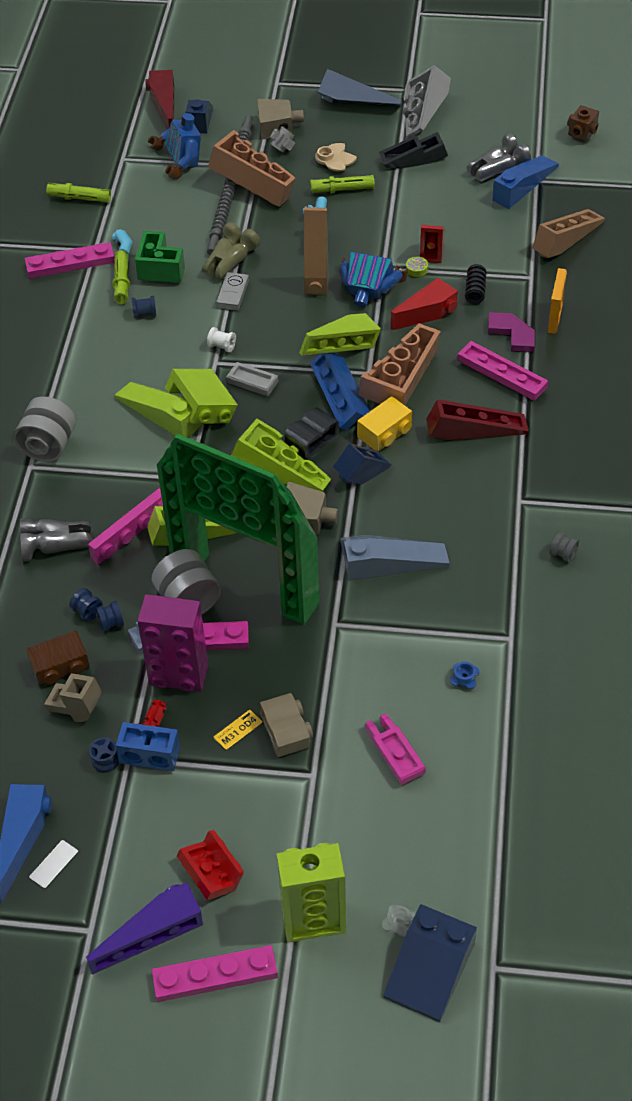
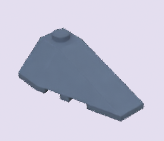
[318,69,402,107]

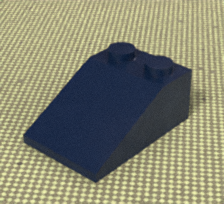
[383,904,477,1022]

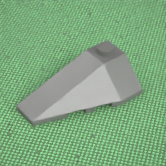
[403,65,451,138]

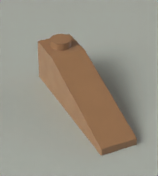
[304,207,329,295]
[532,209,605,258]

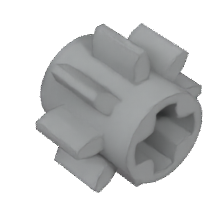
[270,127,295,152]

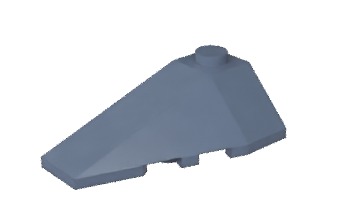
[340,535,450,581]

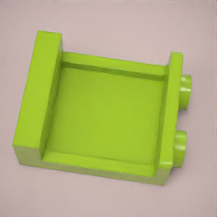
[165,369,238,424]

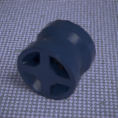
[69,588,103,621]
[96,601,124,632]
[89,737,119,773]

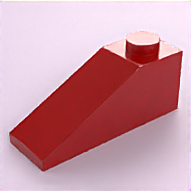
[391,278,458,330]

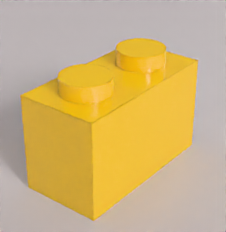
[357,396,412,452]

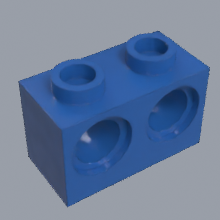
[116,722,180,771]

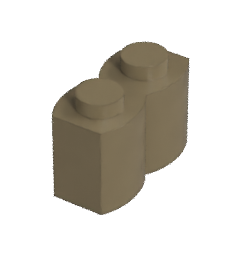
[260,693,313,757]

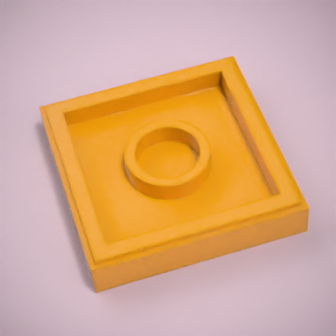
[547,268,567,334]

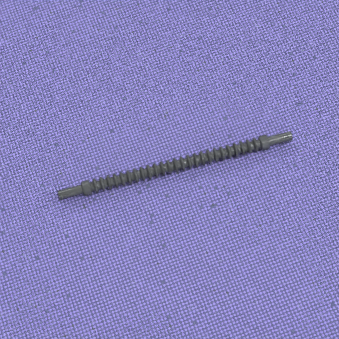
[207,115,253,255]

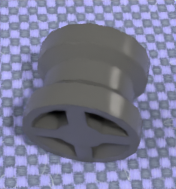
[549,531,579,563]

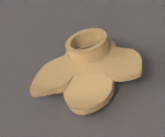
[315,143,357,171]

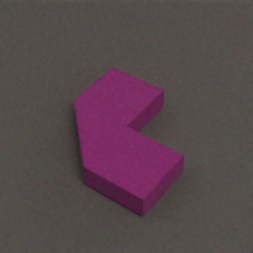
[488,312,535,352]

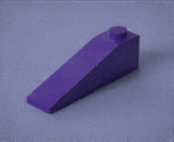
[86,882,203,975]

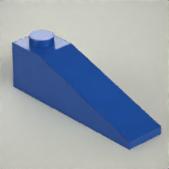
[492,155,559,209]
[0,784,52,902]

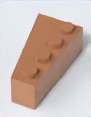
[208,130,295,207]
[358,323,441,405]

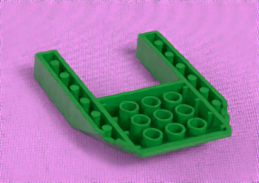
[157,434,320,625]

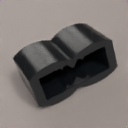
[284,407,339,459]

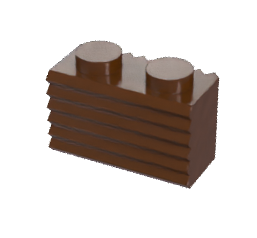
[26,630,90,686]

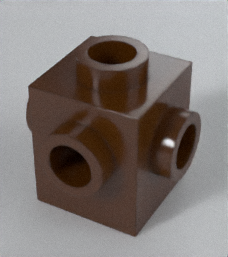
[567,105,599,141]

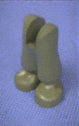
[202,222,260,280]

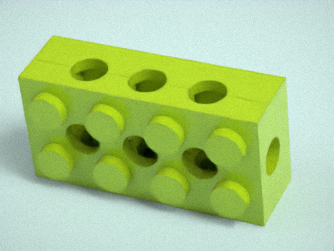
[276,843,346,943]

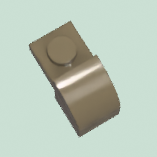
[44,673,102,722]

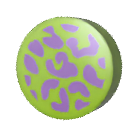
[406,257,428,277]

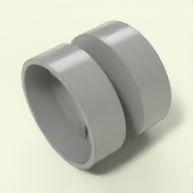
[13,397,76,462]
[152,549,221,614]

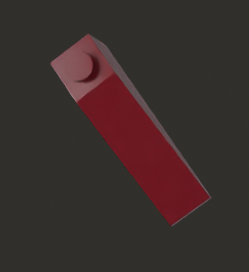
[145,70,175,129]
[426,399,529,440]

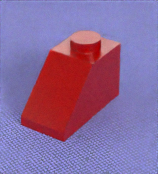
[420,225,445,263]

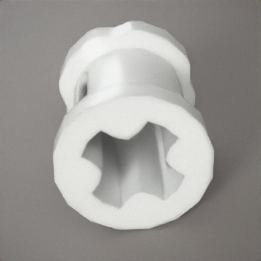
[207,327,236,352]

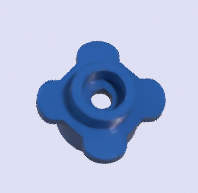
[450,662,479,689]

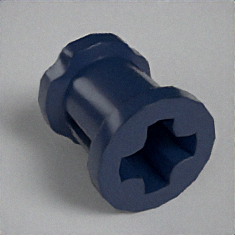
[132,296,157,318]

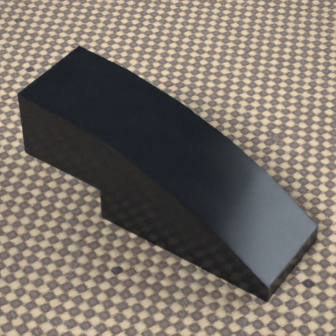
[379,132,448,168]

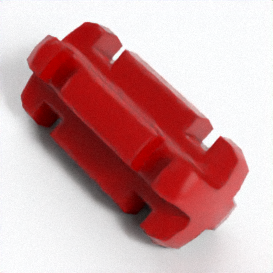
[142,699,166,727]

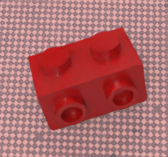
[176,830,244,900]

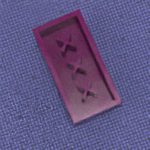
[137,594,208,691]

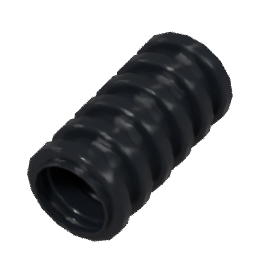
[465,264,487,304]

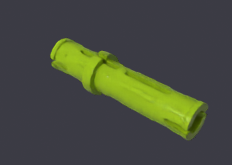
[310,175,375,194]
[46,182,111,203]
[112,250,130,304]

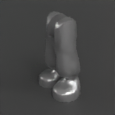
[467,133,531,182]
[20,518,92,562]

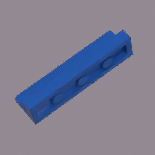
[310,352,370,431]

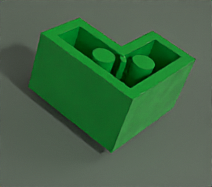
[135,230,185,283]

